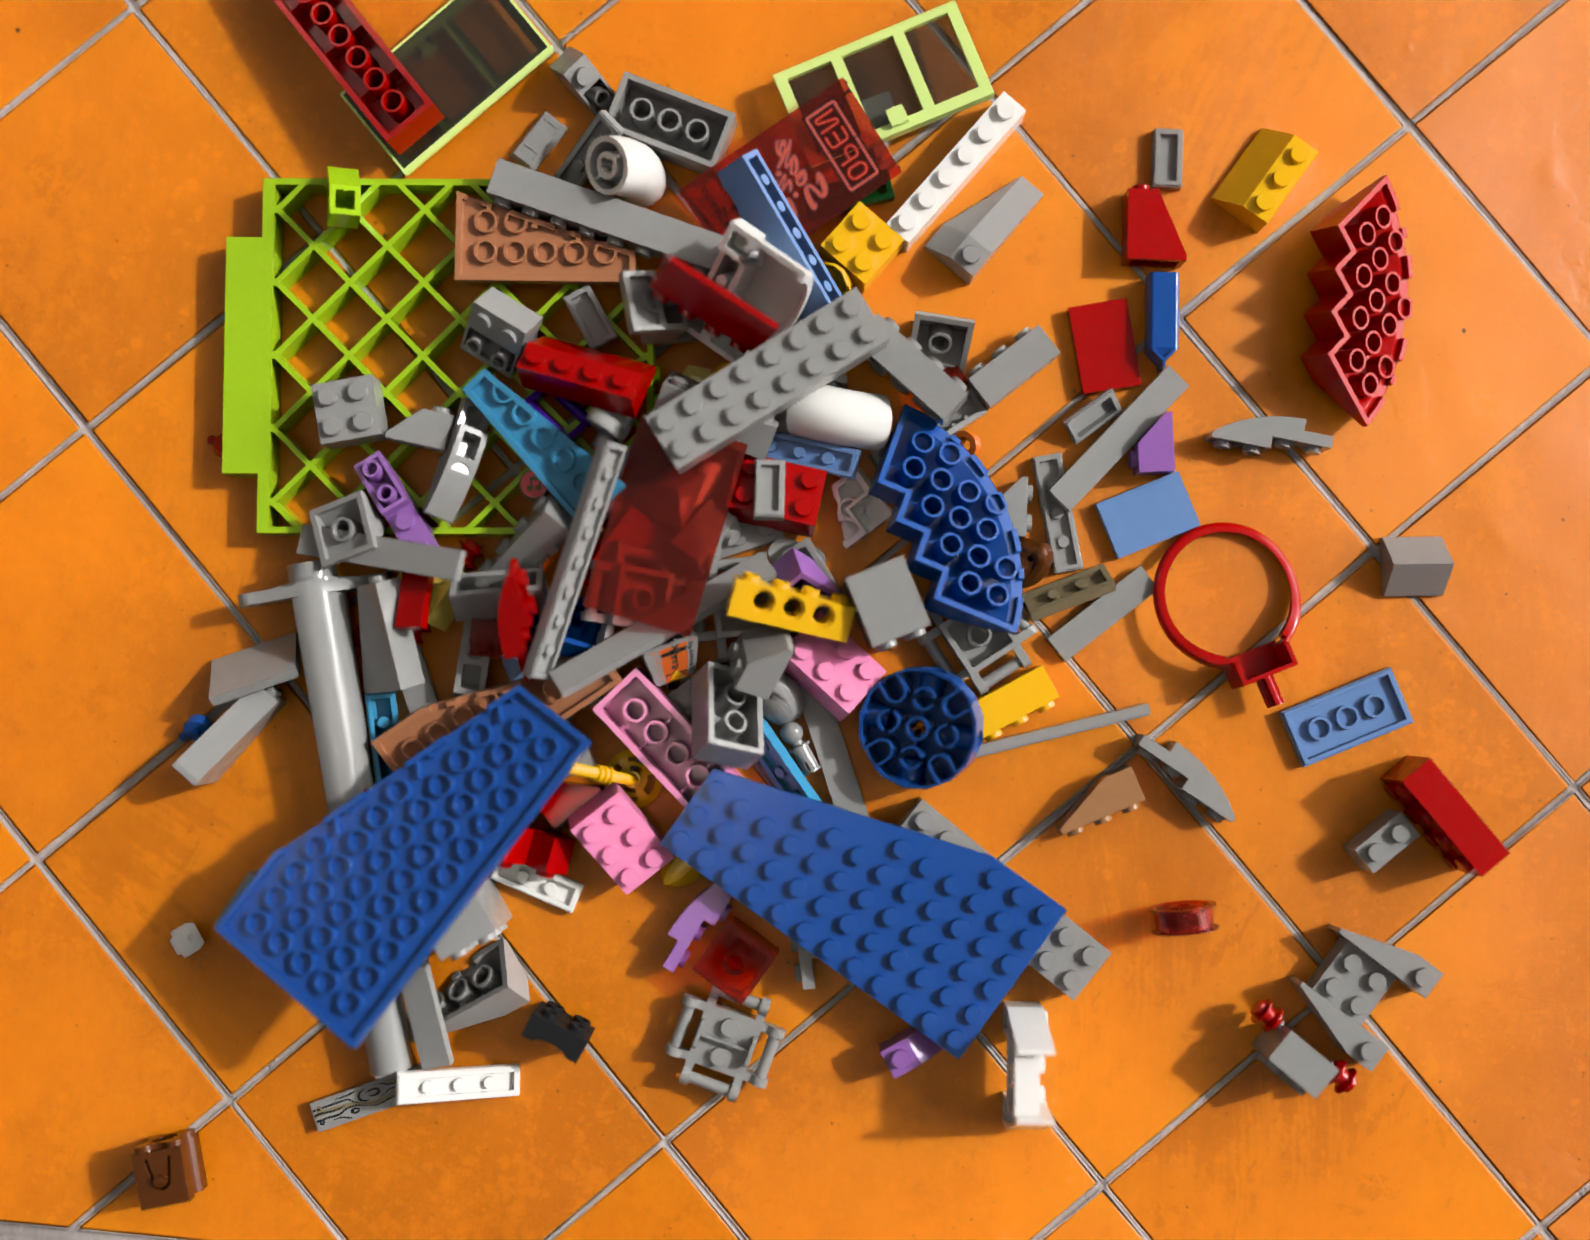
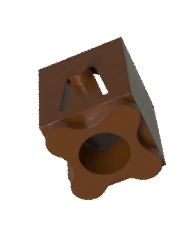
[132,1128,208,1211]

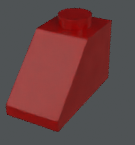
[540,781,605,829]

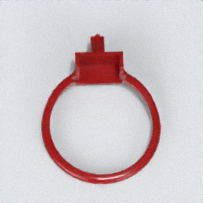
[1153,522,1301,709]

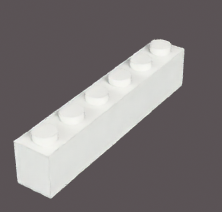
[886,91,1026,252]

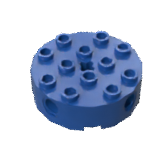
[859,666,984,789]

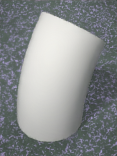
[585,136,667,208]
[786,385,892,451]

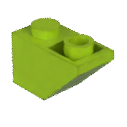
[327,166,361,229]

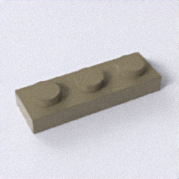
[1022,564,1116,622]

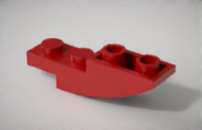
[498,558,538,682]

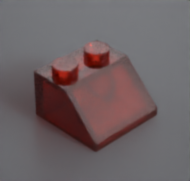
[693,914,780,1006]

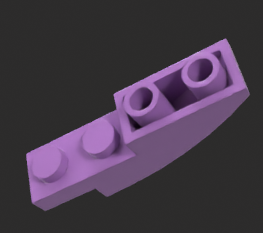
[354,450,439,546]
[663,883,732,973]

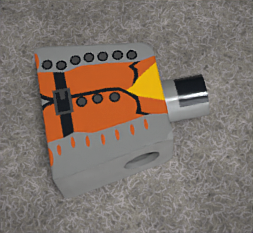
[640,626,698,690]

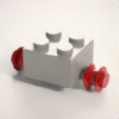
[1250,998,1357,1099]

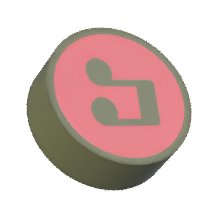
[519,470,549,500]

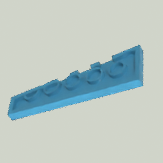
[462,369,627,518]

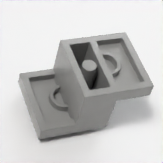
[618,270,698,345]

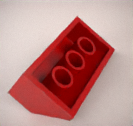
[647,253,780,354]
[516,336,657,419]

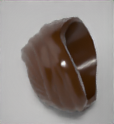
[1020,538,1053,589]

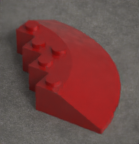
[1300,175,1413,427]

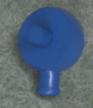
[179,714,213,741]

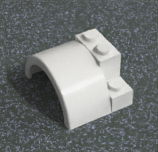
[687,218,813,363]

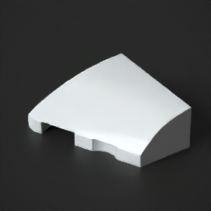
[832,467,893,549]

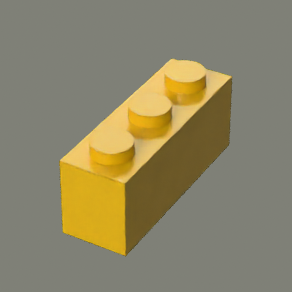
[977,665,1060,742]

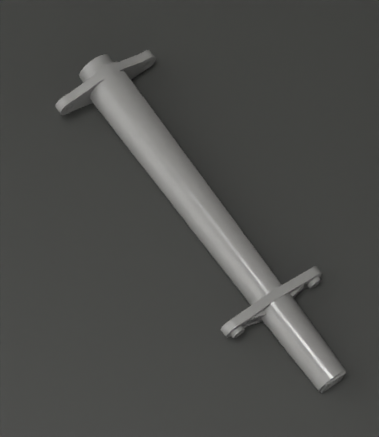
[237,560,413,1079]

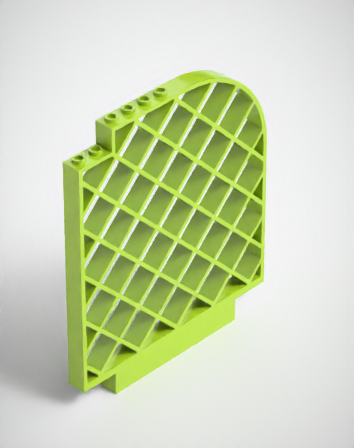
[222,178,661,537]

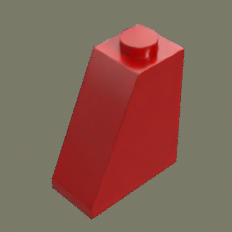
[1121,184,1187,268]

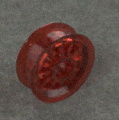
[1148,900,1219,936]

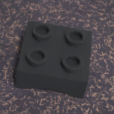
[521,1001,595,1063]

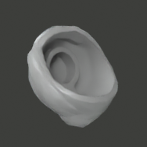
[762,672,805,725]

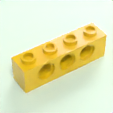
[725,571,856,643]

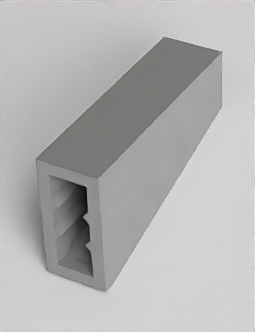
[357,573,425,694]
[172,685,287,786]

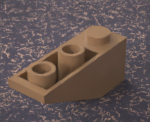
[1055,765,1146,837]

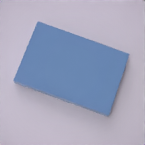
[1094,471,1201,559]

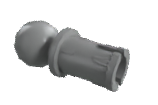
[780,721,821,776]

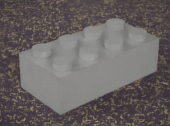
[608,71,737,180]

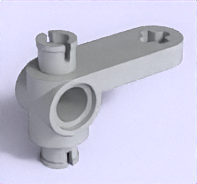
[586,407,635,447]

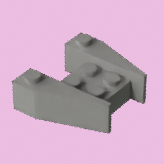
[1289,924,1443,1072]

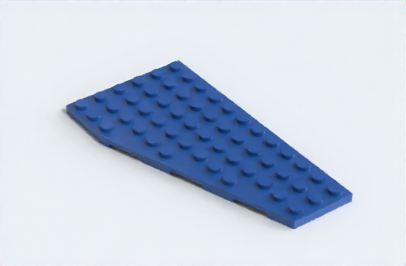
[214,685,593,1049]
[660,768,1067,1059]

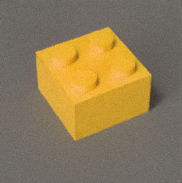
[820,201,905,293]

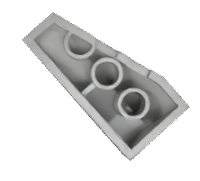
[924,176,1044,285]
[409,938,530,1043]

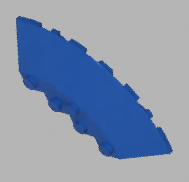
[868,404,1024,635]

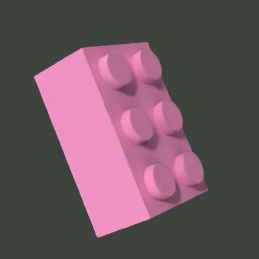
[784,610,887,722]
[568,783,675,895]

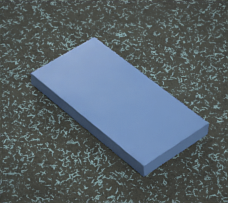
[1278,667,1414,767]

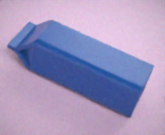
[1144,272,1179,372]

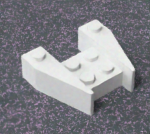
[1002,1001,1055,1130]

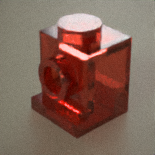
[469,618,501,659]

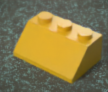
[1210,128,1319,233]

